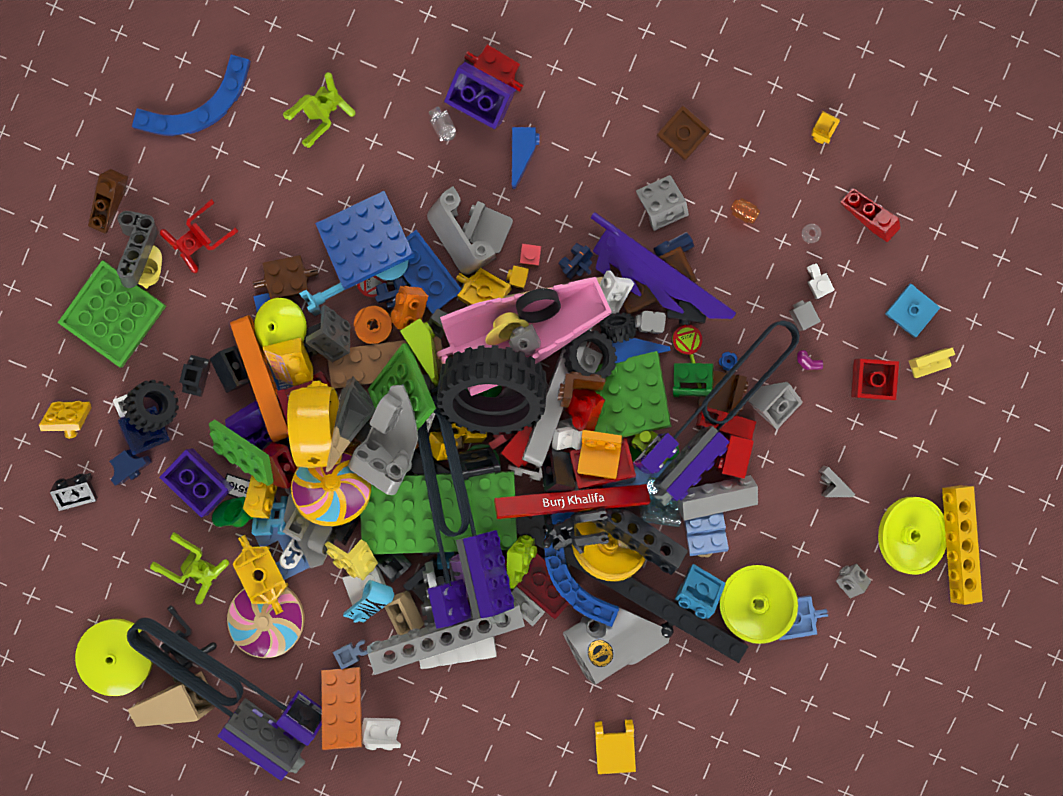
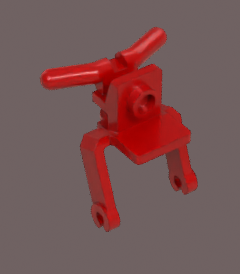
[160,199,238,273]

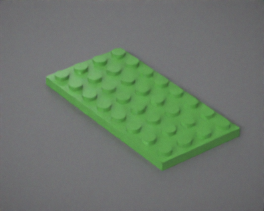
[360,471,517,554]

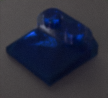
[117,406,171,456]

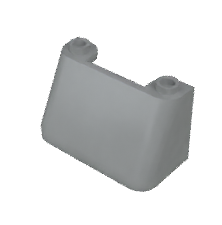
[427,186,497,275]

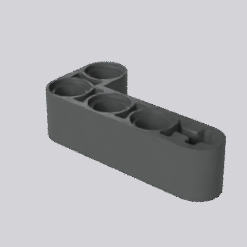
[117,211,158,288]

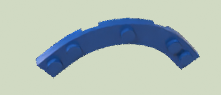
[132,55,251,136]
[544,512,619,627]

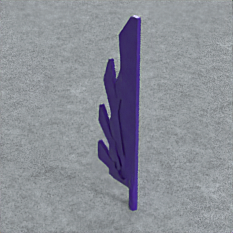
[591,212,736,319]

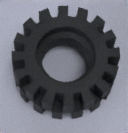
[600,312,636,343]

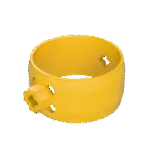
[287,381,342,468]

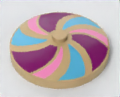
[227,587,305,658]

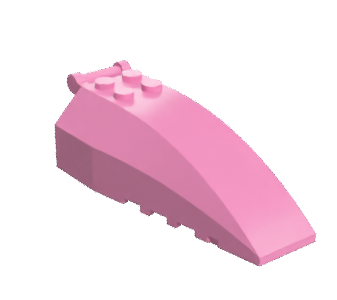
[436,277,611,396]

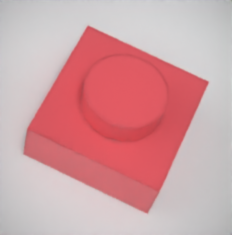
[520,244,541,266]
[489,431,515,449]

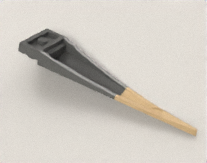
[326,376,376,472]

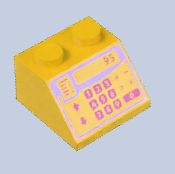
[263,338,313,386]

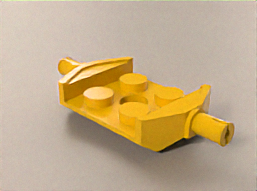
[233,535,289,615]

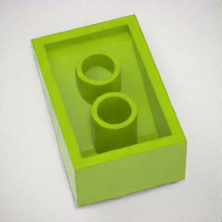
[400,318,439,387]

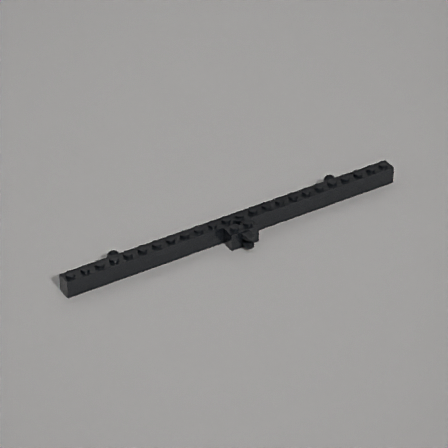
[354,421,748,663]

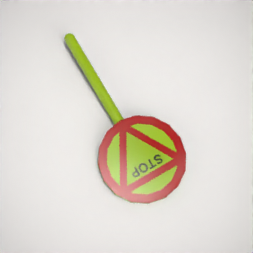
[672,325,703,389]

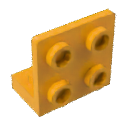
[577,430,622,479]

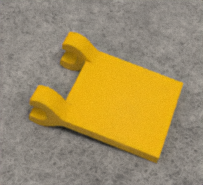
[594,719,636,774]

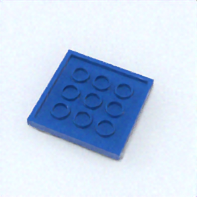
[315,191,415,290]

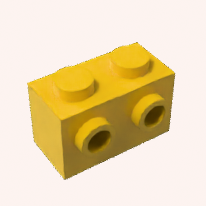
[243,475,277,519]

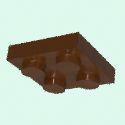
[657,106,711,161]

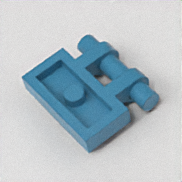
[251,496,288,536]

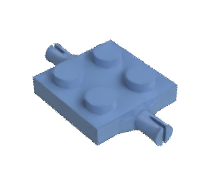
[779,595,828,640]

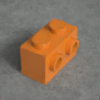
[391,286,428,329]

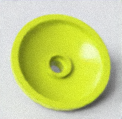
[254,298,307,348]

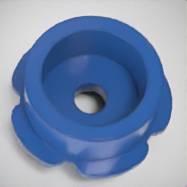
[719,352,738,371]

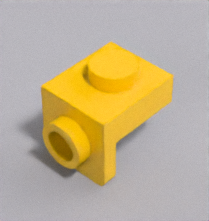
[811,111,840,144]

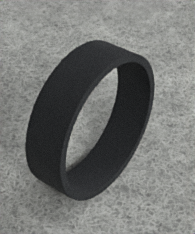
[516,288,561,323]

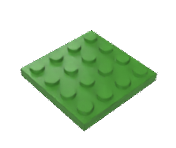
[58,260,167,368]
[368,343,436,431]
[594,351,672,437]

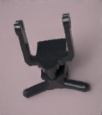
[543,508,609,554]
[139,605,217,683]

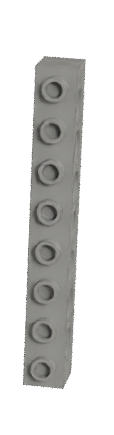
[367,598,525,675]

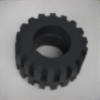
[123,380,179,432]

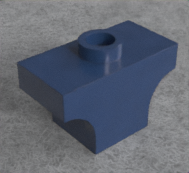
[109,449,152,486]

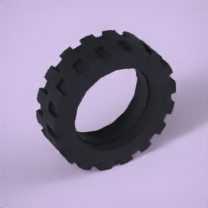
[563,330,617,378]

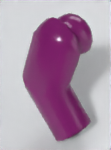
[797,350,823,370]

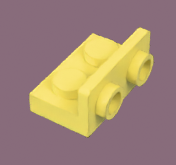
[908,348,955,378]

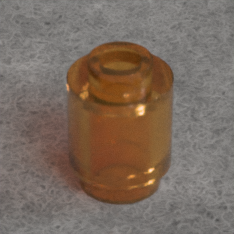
[730,198,760,224]

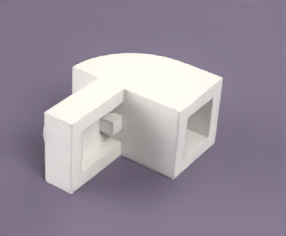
[552,418,582,450]

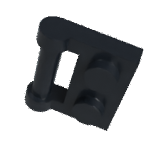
[458,446,501,481]

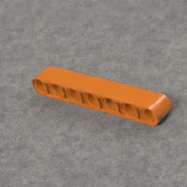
[230,315,289,443]

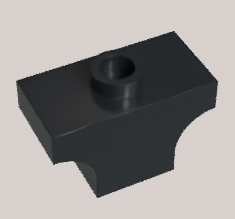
[665,299,706,325]
[179,355,211,397]

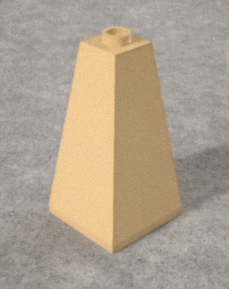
[128,671,215,727]

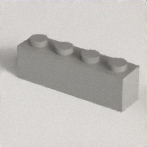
[678,475,758,521]

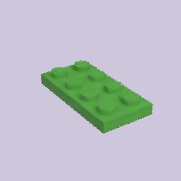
[209,419,274,486]

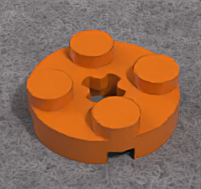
[354,306,393,344]

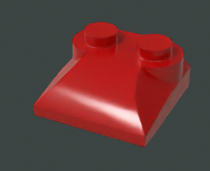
[565,389,605,431]

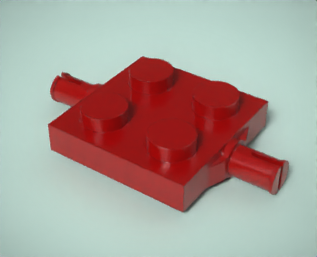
[464,44,524,92]

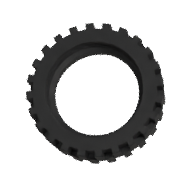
[437,345,547,435]

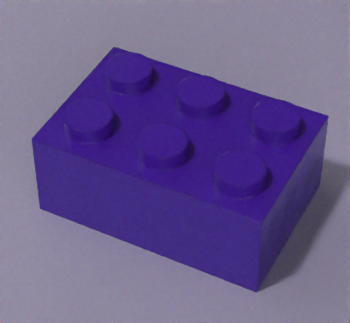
[444,62,516,129]
[159,448,234,518]

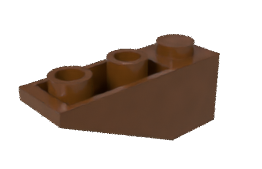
[88,169,128,234]

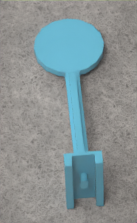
[299,260,409,316]

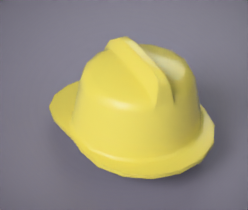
[133,245,162,289]
[485,312,529,345]

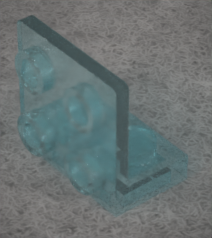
[639,477,681,527]

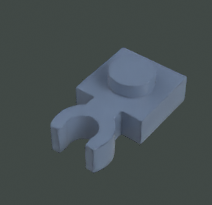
[333,639,368,670]

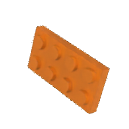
[321,667,362,750]

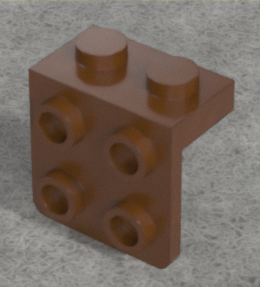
[698,370,748,415]
[557,372,606,407]

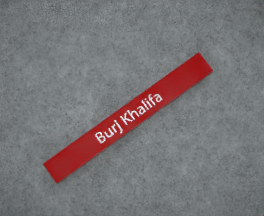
[494,484,651,519]

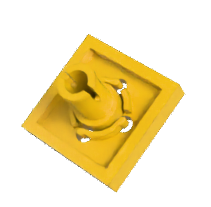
[39,401,92,439]

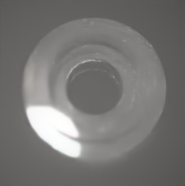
[802,224,821,243]

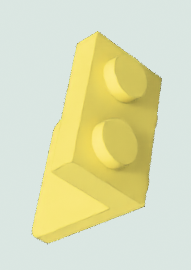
[325,540,378,580]

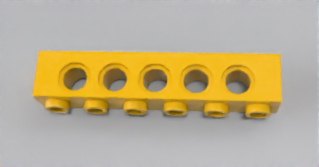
[942,485,983,605]

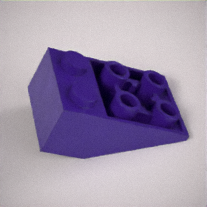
[225,400,285,450]

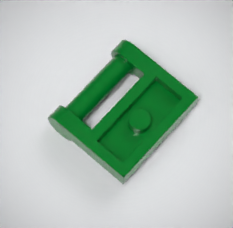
[673,363,714,398]

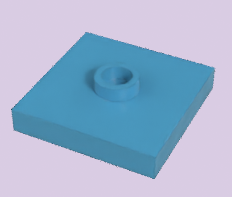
[885,284,940,338]

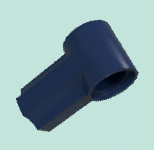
[653,232,694,257]

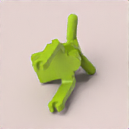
[283,72,355,148]
[150,532,229,605]

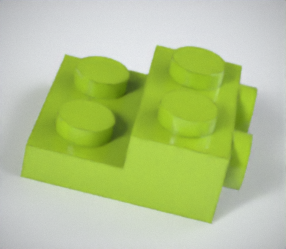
[507,535,537,589]

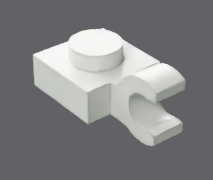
[806,263,834,299]

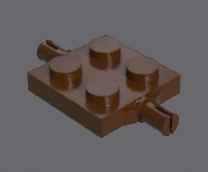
[253,255,319,300]

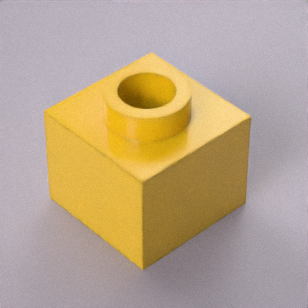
[506,265,529,289]

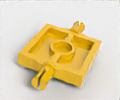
[456,268,512,306]

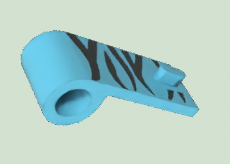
[343,580,394,623]

